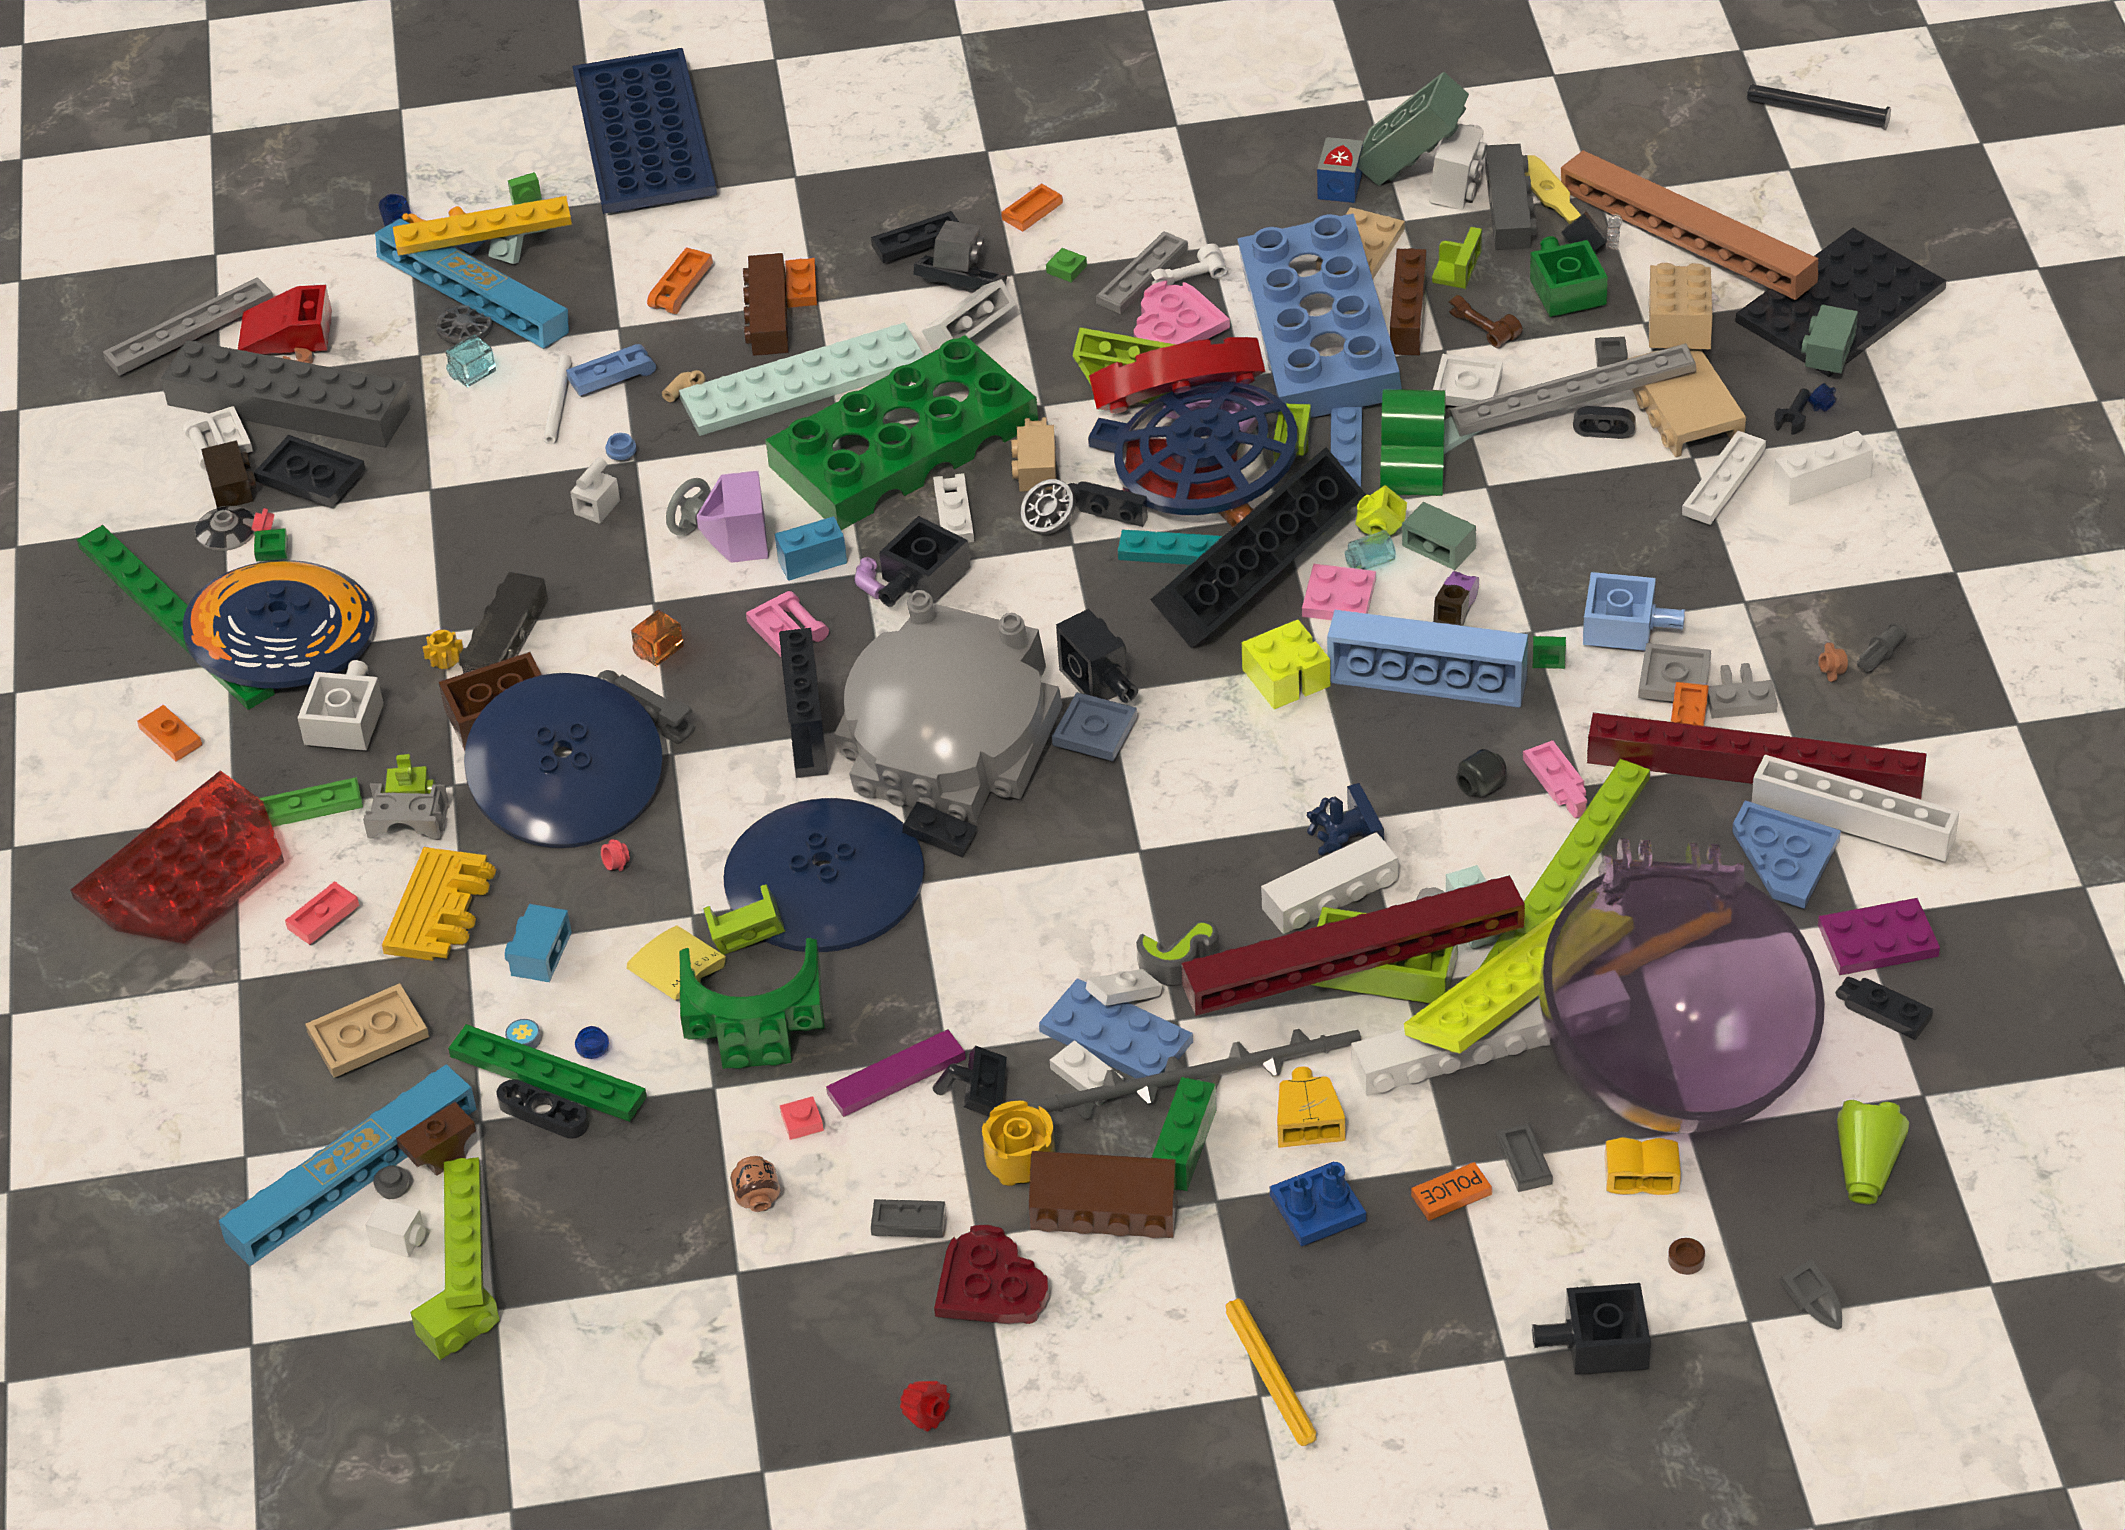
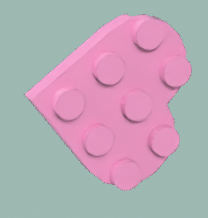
[1134,281,1230,344]

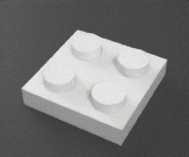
[1433,354,1503,406]

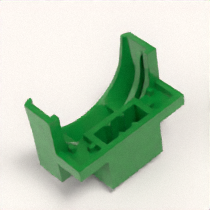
[679,938,825,1069]

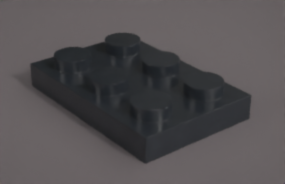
[254,435,366,508]

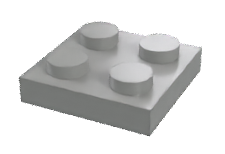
[1638,643,1711,702]

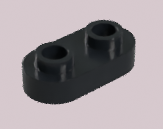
[1573,406,1636,439]

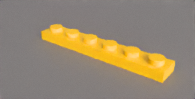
[393,196,572,256]

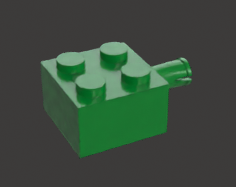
[1530,236,1608,317]

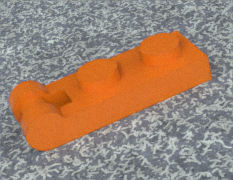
[647,247,713,314]

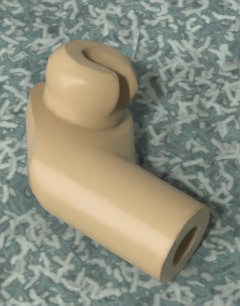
[662,370,705,402]

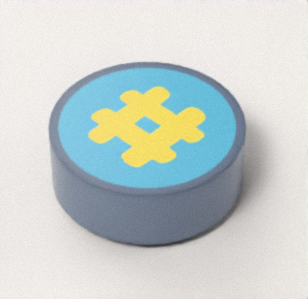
[505,1019,541,1048]

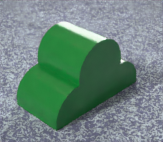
[1380,389,1446,496]

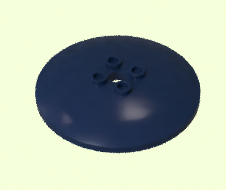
[464,673,662,848]
[723,798,924,952]

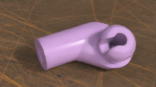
[855,557,885,599]

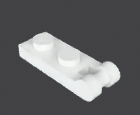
[933,473,974,543]

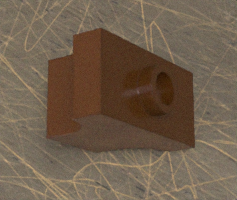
[396,1102,476,1176]

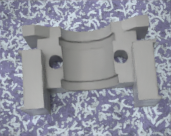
[363,783,450,839]

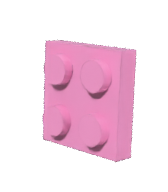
[1302,564,1376,620]

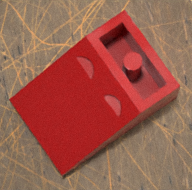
[237,285,332,354]

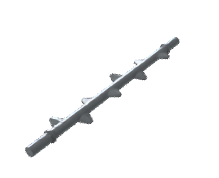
[1028,1029,1361,1119]

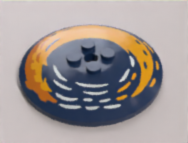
[183,560,375,688]

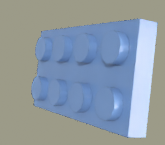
[1039,978,1193,1078]

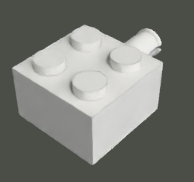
[1429,123,1487,210]
[298,660,383,750]

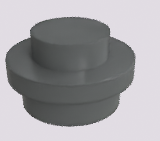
[373,1165,410,1199]

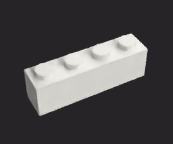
[1261,832,1398,934]

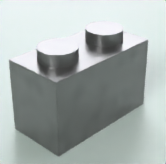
[933,221,984,272]

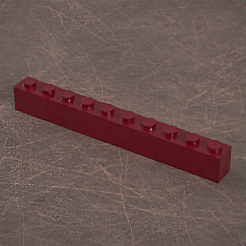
[1587,712,1927,800]
[1181,875,1525,1016]

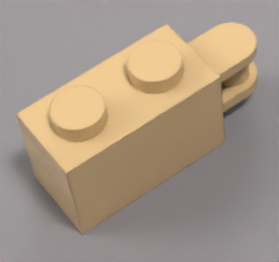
[1011,417,1056,491]

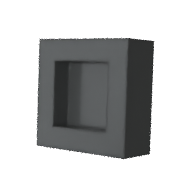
[1594,336,1628,367]

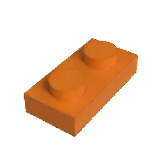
[785,258,817,308]

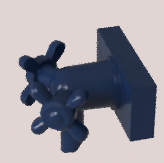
[1306,783,1384,856]

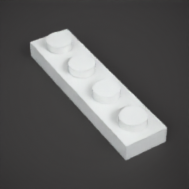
[1682,431,1766,525]

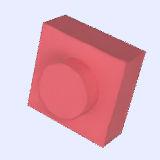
[779,1096,824,1140]

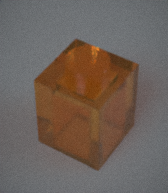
[631,609,684,667]

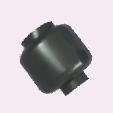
[1456,749,1506,798]

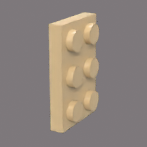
[1316,207,1405,279]
[305,983,429,1078]

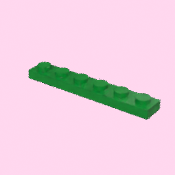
[448,1024,647,1122]

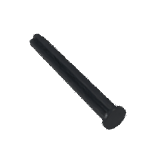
[1747,84,1891,130]

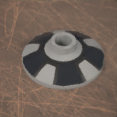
[195,506,255,551]

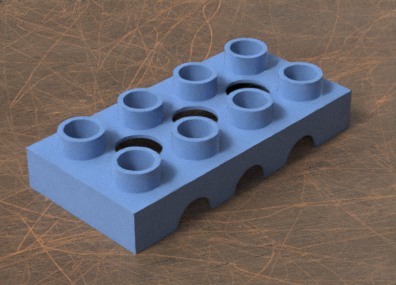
[1237,213,1402,418]

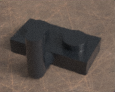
[933,1045,1007,1117]

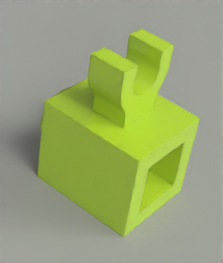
[385,754,435,794]

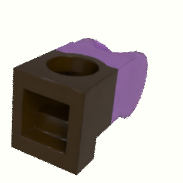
[1433,571,1479,626]

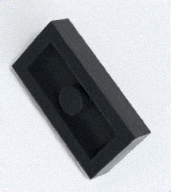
[902,802,977,858]

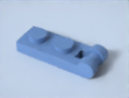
[566,344,656,396]

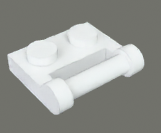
[183,406,253,470]

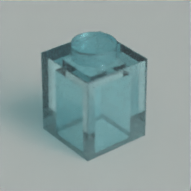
[446,334,496,388]

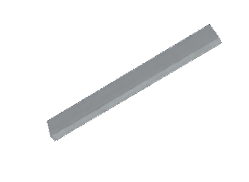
[1450,343,1696,436]

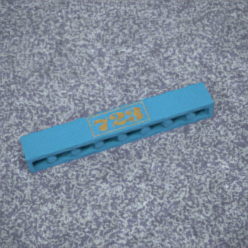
[375,218,569,348]
[219,1064,476,1266]

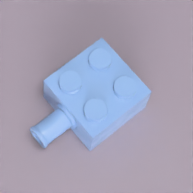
[1583,572,1685,651]

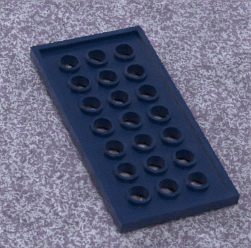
[572,48,717,214]

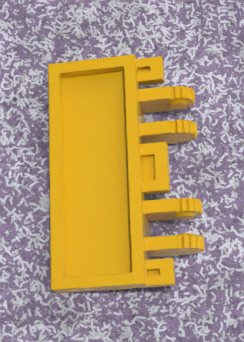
[382,847,496,961]

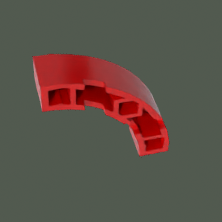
[1089,337,1266,414]

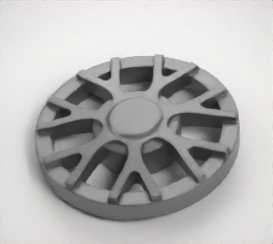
[436,305,492,344]
[1021,479,1076,535]

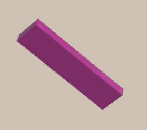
[826,1029,966,1117]

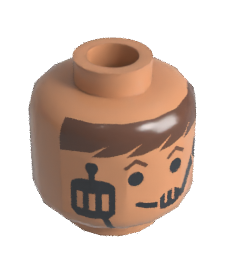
[730,1156,781,1212]

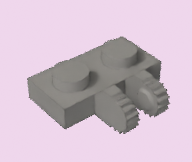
[1707,663,1778,719]

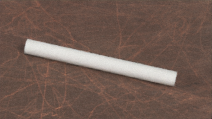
[543,354,571,444]

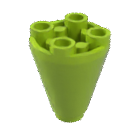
[1837,1100,1909,1205]

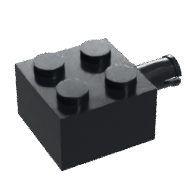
[878,516,970,607]
[1056,608,1138,703]
[1532,1283,1651,1375]

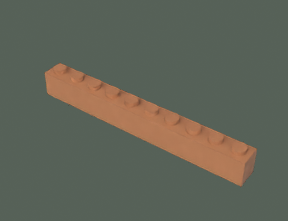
[1561,150,1818,300]

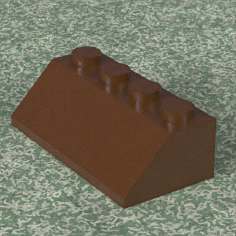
[1029,1151,1178,1238]

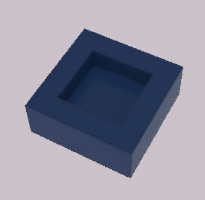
[1088,417,1127,452]

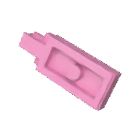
[1523,741,1587,818]

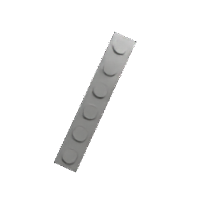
[103,277,273,376]

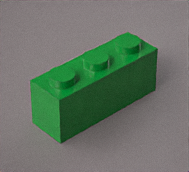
[1151,1077,1217,1191]

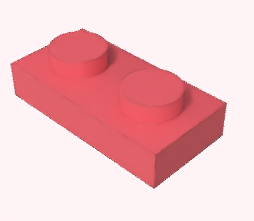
[285,881,359,945]

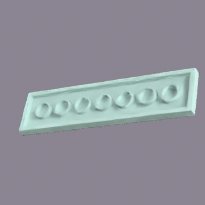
[679,322,924,436]

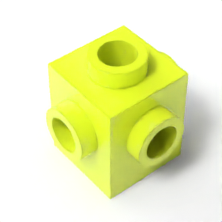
[1355,485,1407,542]

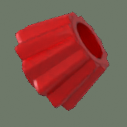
[900,1381,950,1432]

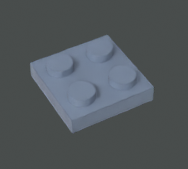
[1052,692,1137,761]

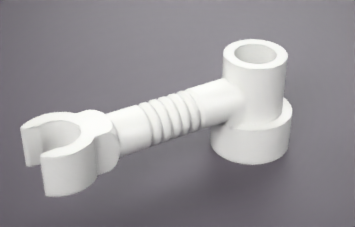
[1151,244,1227,285]

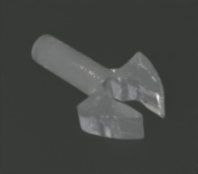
[1606,214,1622,250]

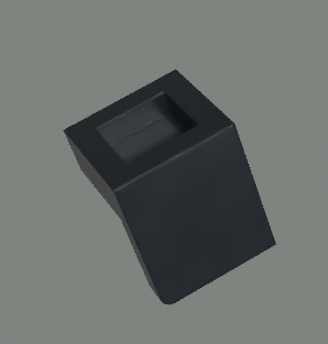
[1561,211,1608,251]

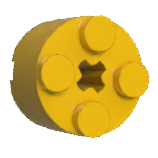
[982,1101,1055,1186]

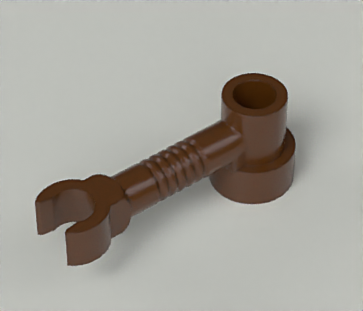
[1448,295,1523,348]

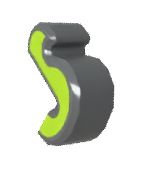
[1136,921,1219,985]

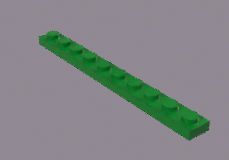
[76,525,275,710]

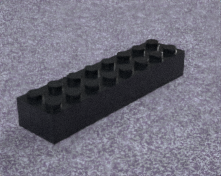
[1150,447,1367,648]

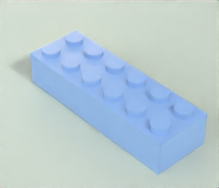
[1327,610,1528,708]

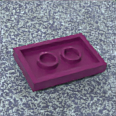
[1818,897,1940,976]

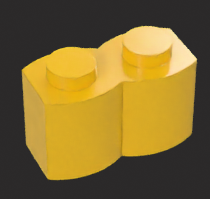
[1604,1137,1681,1195]

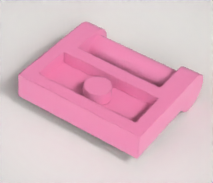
[746,591,829,657]

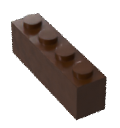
[1390,248,1426,356]
[743,253,789,356]

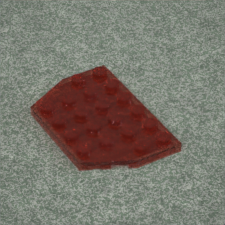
[70,770,285,944]

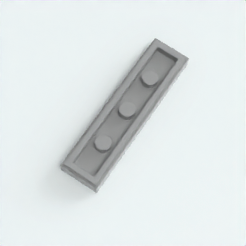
[1096,231,1188,314]

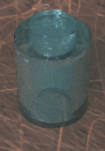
[1345,530,1396,570]

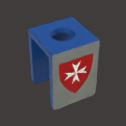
[1317,137,1363,203]

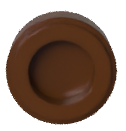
[1668,1238,1705,1275]

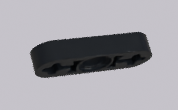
[496,1079,589,1139]

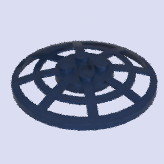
[1114,382,1299,516]

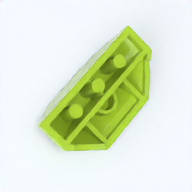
[1072,327,1176,404]

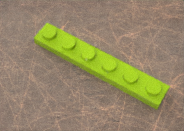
[444,1157,484,1309]

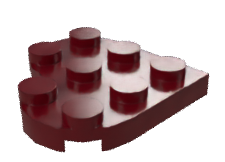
[934,1225,1049,1324]

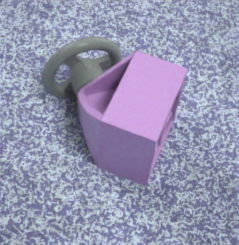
[666,471,768,563]

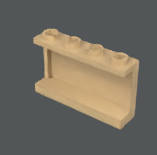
[1627,348,1746,457]

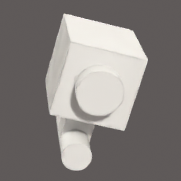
[571,457,620,523]

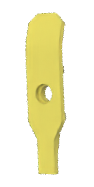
[1525,155,1581,224]

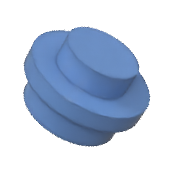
[605,433,636,461]

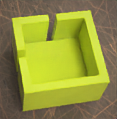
[1242,620,1330,709]

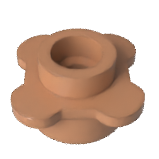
[1819,642,1848,682]

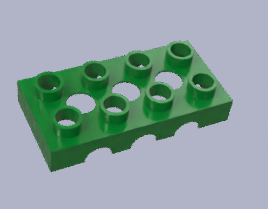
[765,335,1038,530]

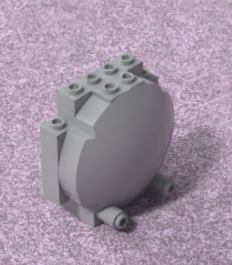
[834,590,1063,823]

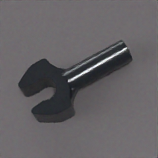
[1774,388,1811,435]

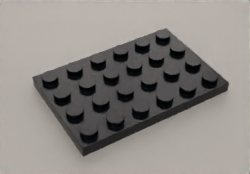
[1735,228,1947,377]

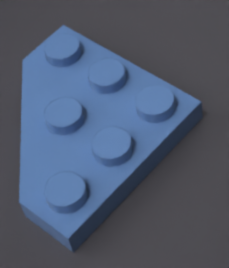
[1732,800,1841,909]

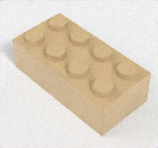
[1649,263,1712,349]

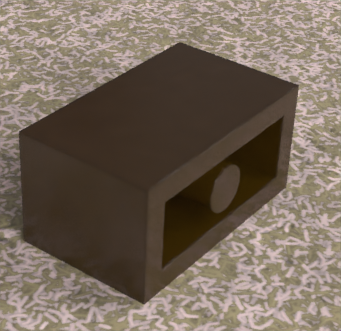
[201,440,256,508]

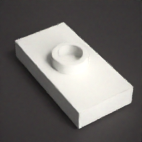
[1085,969,1162,1006]

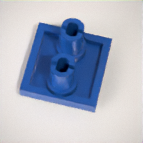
[1269,1161,1366,1247]

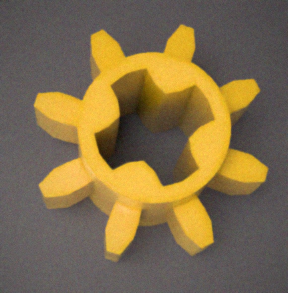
[423,630,464,669]

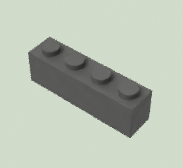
[1485,143,1537,250]

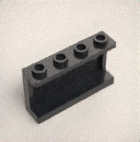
[779,628,828,778]

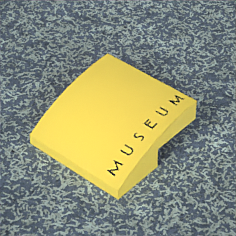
[626,925,726,1000]

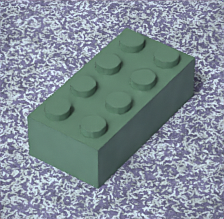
[1357,72,1469,186]

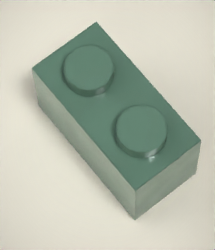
[1801,305,1858,373]
[1402,502,1476,570]

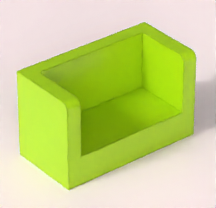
[703,884,785,955]

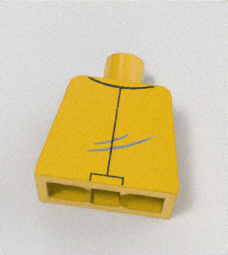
[1277,1066,1345,1148]

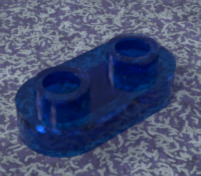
[378,194,411,227]

